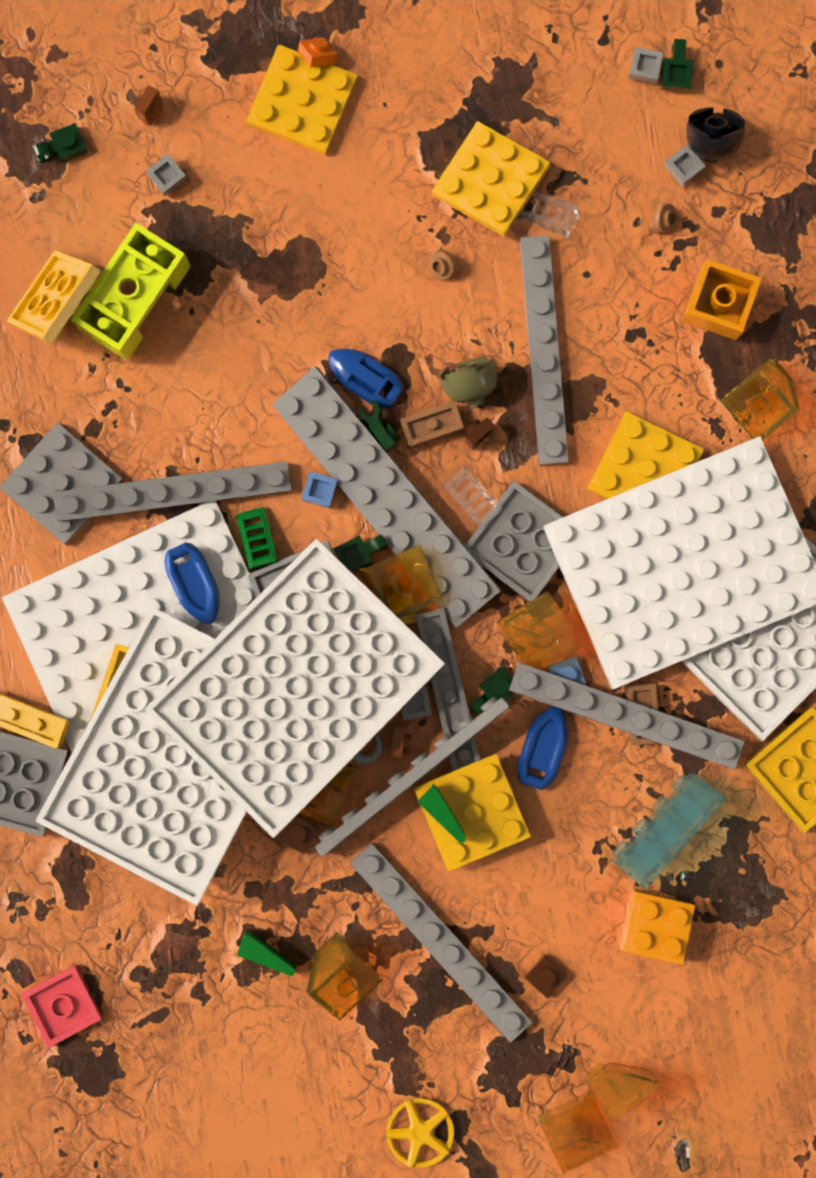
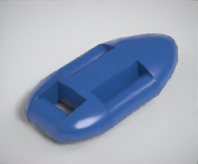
[329,348,404,409]
[164,542,220,624]
[517,706,568,790]

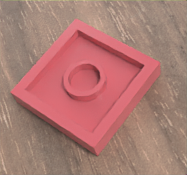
[21,964,103,1048]

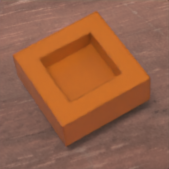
[298,37,337,67]

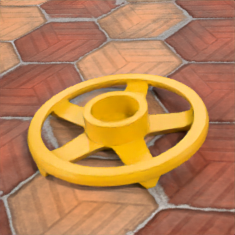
[386,1098,454,1168]

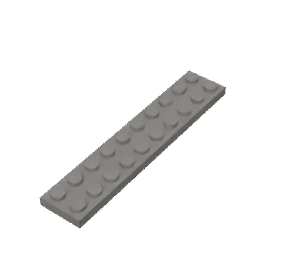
[272,366,502,628]

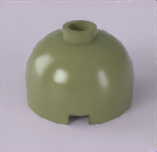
[438,356,498,407]

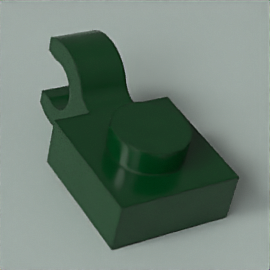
[661,39,693,92]
[33,123,88,163]
[358,400,400,451]
[333,534,388,573]
[469,666,515,715]

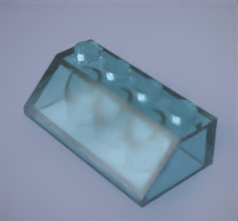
[611,773,727,889]

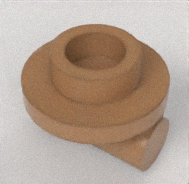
[649,202,678,234]
[429,248,461,280]

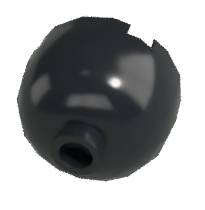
[686,107,745,162]

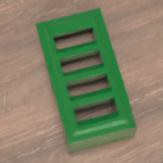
[236,507,279,571]
[418,784,467,843]
[237,930,297,976]

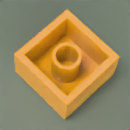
[682,259,762,340]
[619,889,695,965]

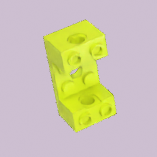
[71,223,191,362]

